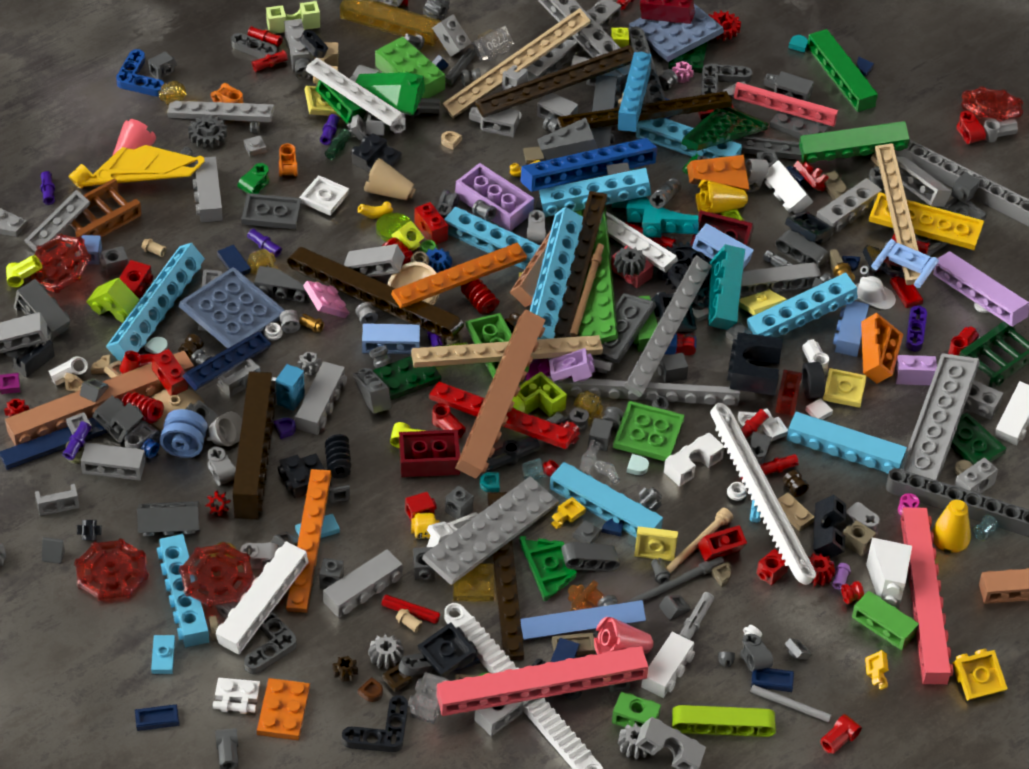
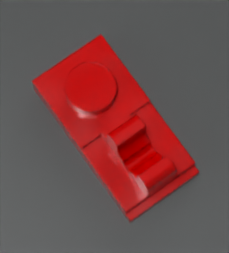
[793,161,829,192]

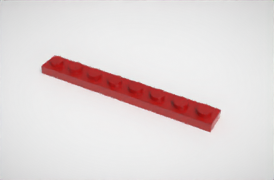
[429,381,575,449]

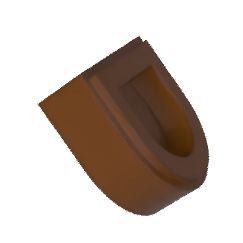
[358,677,383,702]

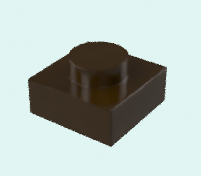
[383,664,412,692]

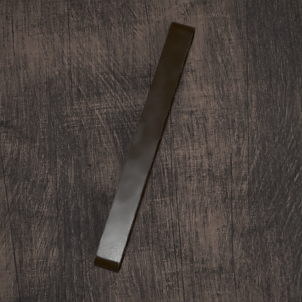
[287,247,464,340]

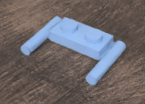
[871,239,939,288]

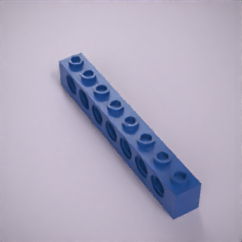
[521,138,657,192]

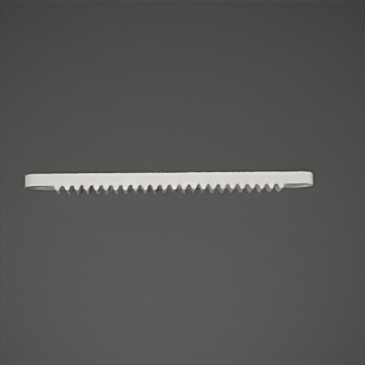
[710,403,816,585]
[444,603,603,769]

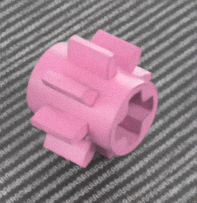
[672,61,694,83]

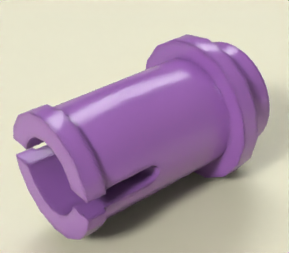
[832,563,851,590]

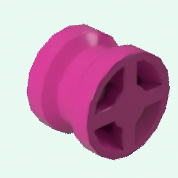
[898,493,920,515]

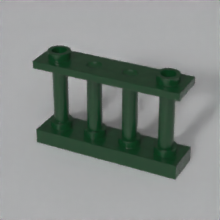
[959,321,1029,388]

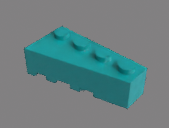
[708,244,745,330]

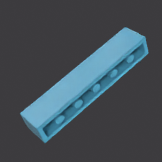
[787,412,907,473]
[550,462,663,538]

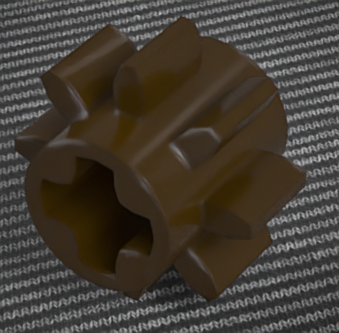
[332,655,358,682]

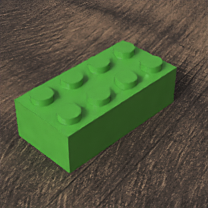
[375,37,445,98]

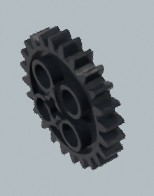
[658,241,712,289]

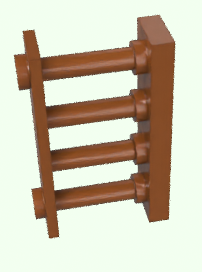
[69,178,142,247]

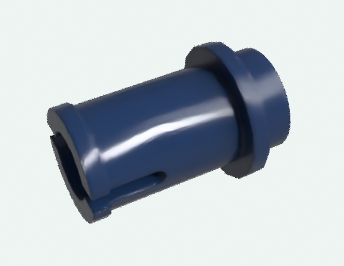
[787,166,806,186]

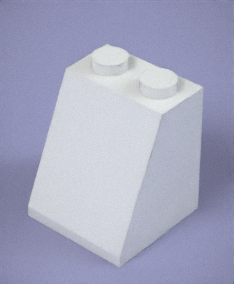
[866,537,912,608]

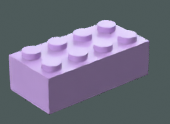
[455,163,534,231]

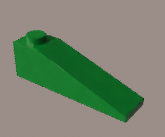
[355,72,425,115]

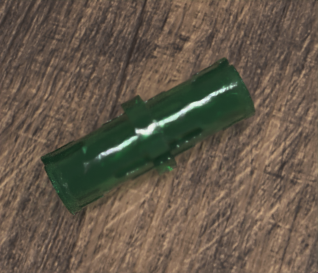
[325,129,351,160]

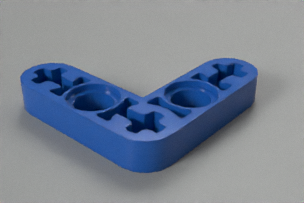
[116,49,165,97]

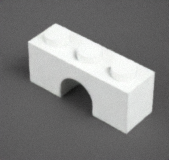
[664,433,725,487]

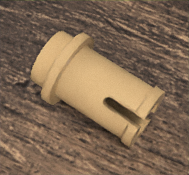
[142,238,167,257]
[396,609,423,633]

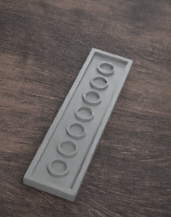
[900,353,980,481]
[422,476,559,585]

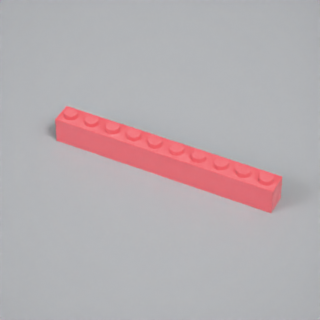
[900,508,953,685]
[437,646,648,716]

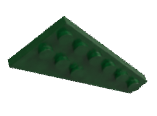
[681,107,769,151]

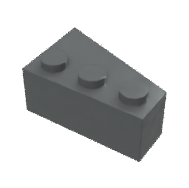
[537,118,599,160]
[14,279,71,340]

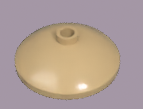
[387,262,439,305]
[150,389,204,432]

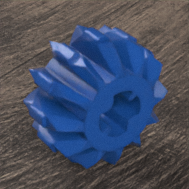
[421,247,453,273]

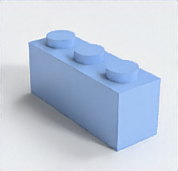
[692,223,754,269]
[362,323,420,354]

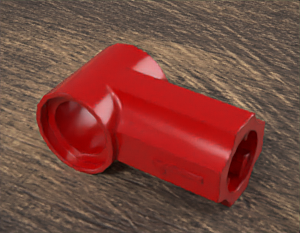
[948,326,979,356]
[119,351,156,374]
[432,403,466,439]
[820,714,862,754]

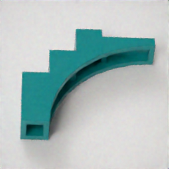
[612,168,699,238]

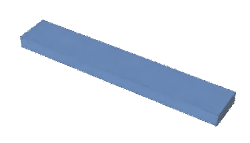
[520,600,646,640]

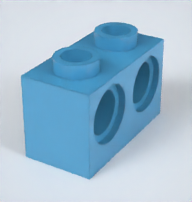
[276,364,305,411]

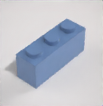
[833,301,869,357]

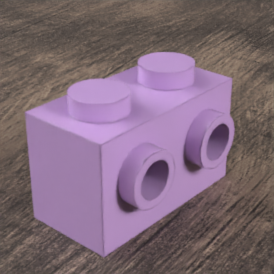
[895,355,937,385]

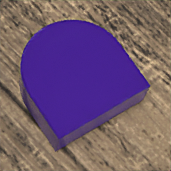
[274,418,296,439]

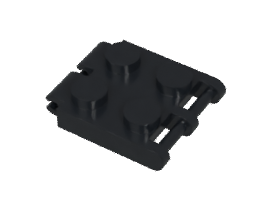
[863,245,905,279]

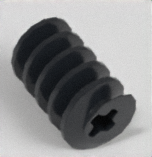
[325,434,351,478]

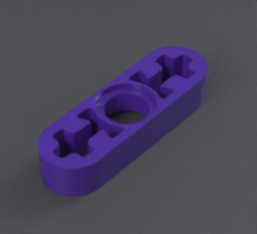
[905,306,927,352]

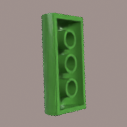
[465,313,529,378]

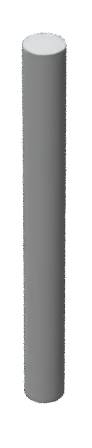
[750,685,832,722]

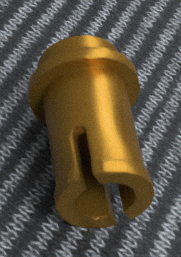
[299,313,324,333]

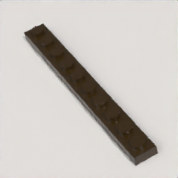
[475,45,634,118]
[558,91,732,128]
[554,191,607,338]
[487,492,524,661]

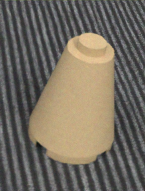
[364,158,416,201]

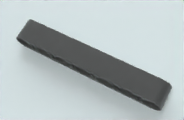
[629,26,665,103]

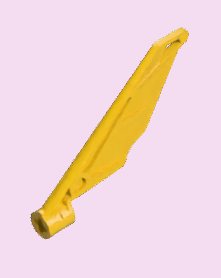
[68,145,205,189]

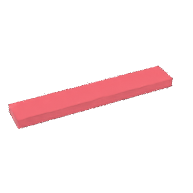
[734,82,838,127]

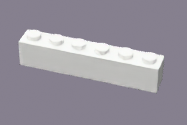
[216,541,309,654]

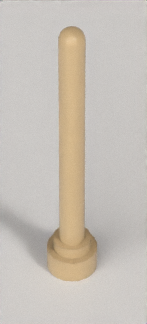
[666,508,734,573]

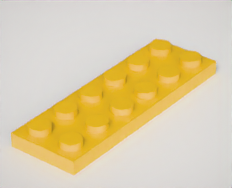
[869,192,984,250]

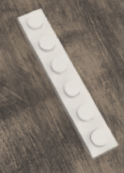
[306,58,402,126]
[606,211,678,273]

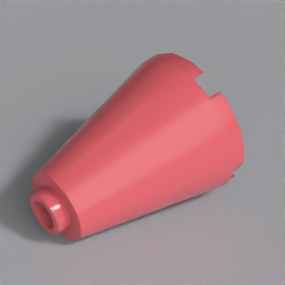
[112,119,156,156]
[594,617,654,654]

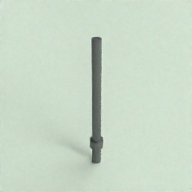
[623,556,724,603]

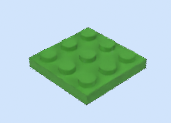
[613,401,685,461]

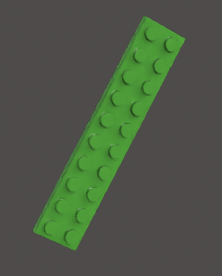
[574,206,618,344]

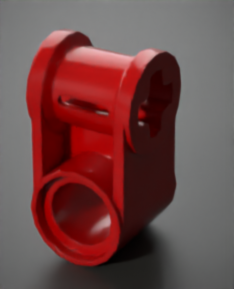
[956,111,986,144]

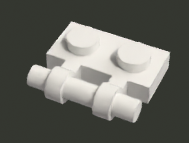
[213,678,260,714]

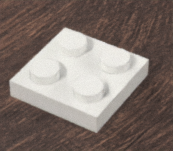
[299,175,349,216]

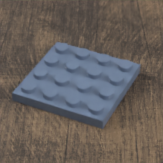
[629,4,724,62]
[179,267,285,348]

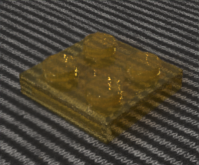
[453,564,494,601]

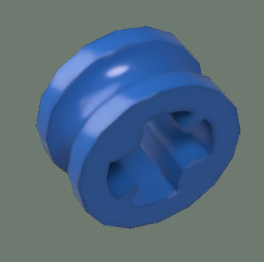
[141,438,160,458]

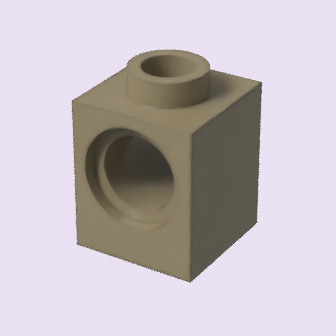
[843,520,876,557]

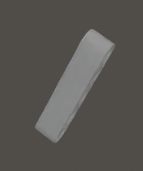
[740,263,822,296]

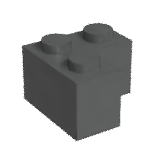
[92,395,143,444]

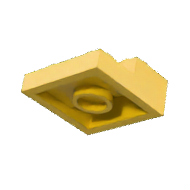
[952,649,1008,701]

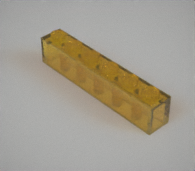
[340,0,441,47]

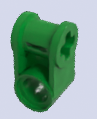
[237,163,269,194]

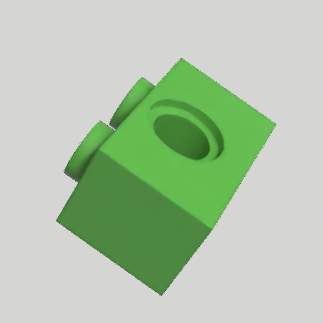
[612,692,661,727]

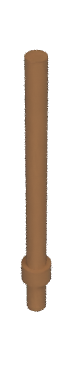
[570,243,604,337]

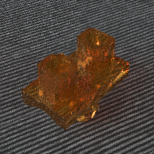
[568,580,604,611]

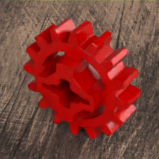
[708,10,741,41]

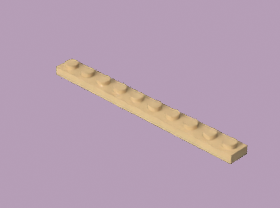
[442,8,591,119]
[875,143,925,285]
[411,335,603,368]

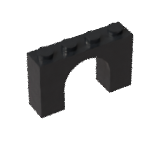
[727,332,783,396]

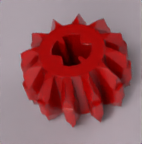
[808,553,835,587]

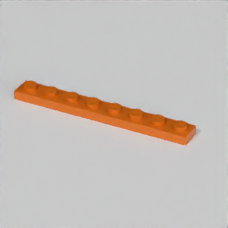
[391,242,527,308]
[286,469,331,613]

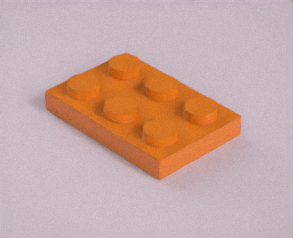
[257,678,310,740]

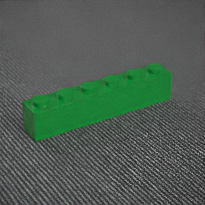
[807,29,878,112]
[799,121,910,163]

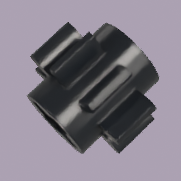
[77,520,102,540]

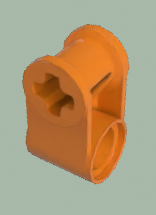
[211,83,244,103]
[279,143,297,177]

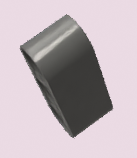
[775,229,829,268]
[561,542,620,572]

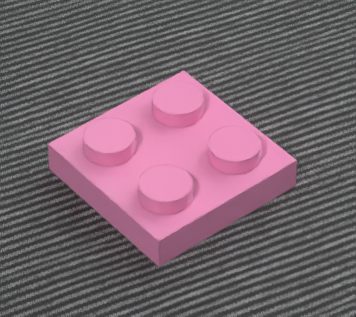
[303,280,349,318]

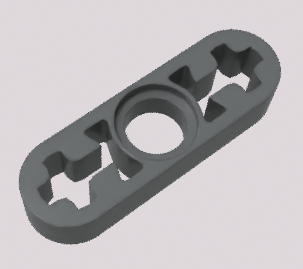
[231,33,277,59]

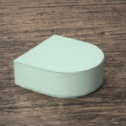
[145,337,168,354]
[626,454,649,475]

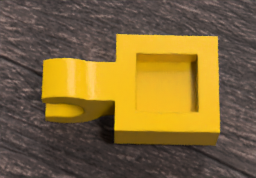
[551,497,586,529]
[865,650,889,690]

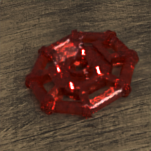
[961,86,1023,121]
[30,233,91,294]
[74,538,149,602]
[179,542,256,608]

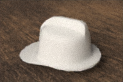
[856,276,896,310]
[207,411,242,446]

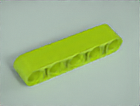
[672,705,776,737]

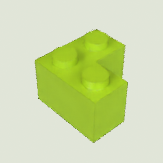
[86,277,140,324]
[512,372,567,417]

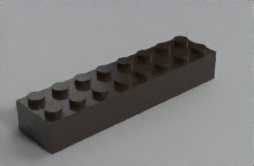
[233,371,277,520]

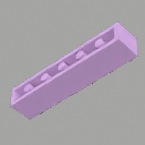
[933,251,1029,327]

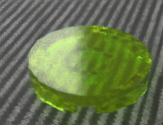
[376,213,411,242]

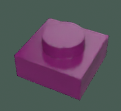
[0,373,20,394]

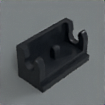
[13,340,55,378]

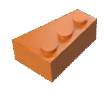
[687,155,749,193]
[861,313,904,384]

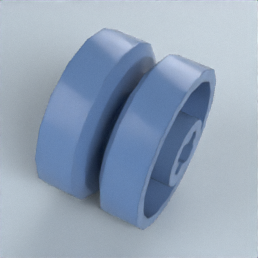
[160,409,208,458]

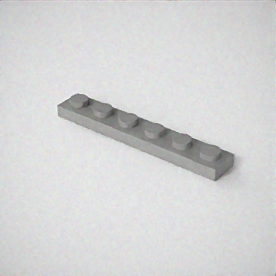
[167,100,275,122]

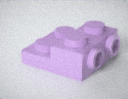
[549,348,595,382]

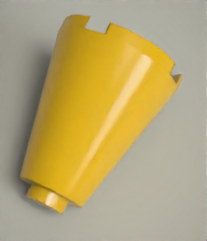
[696,180,748,214]
[931,500,971,553]

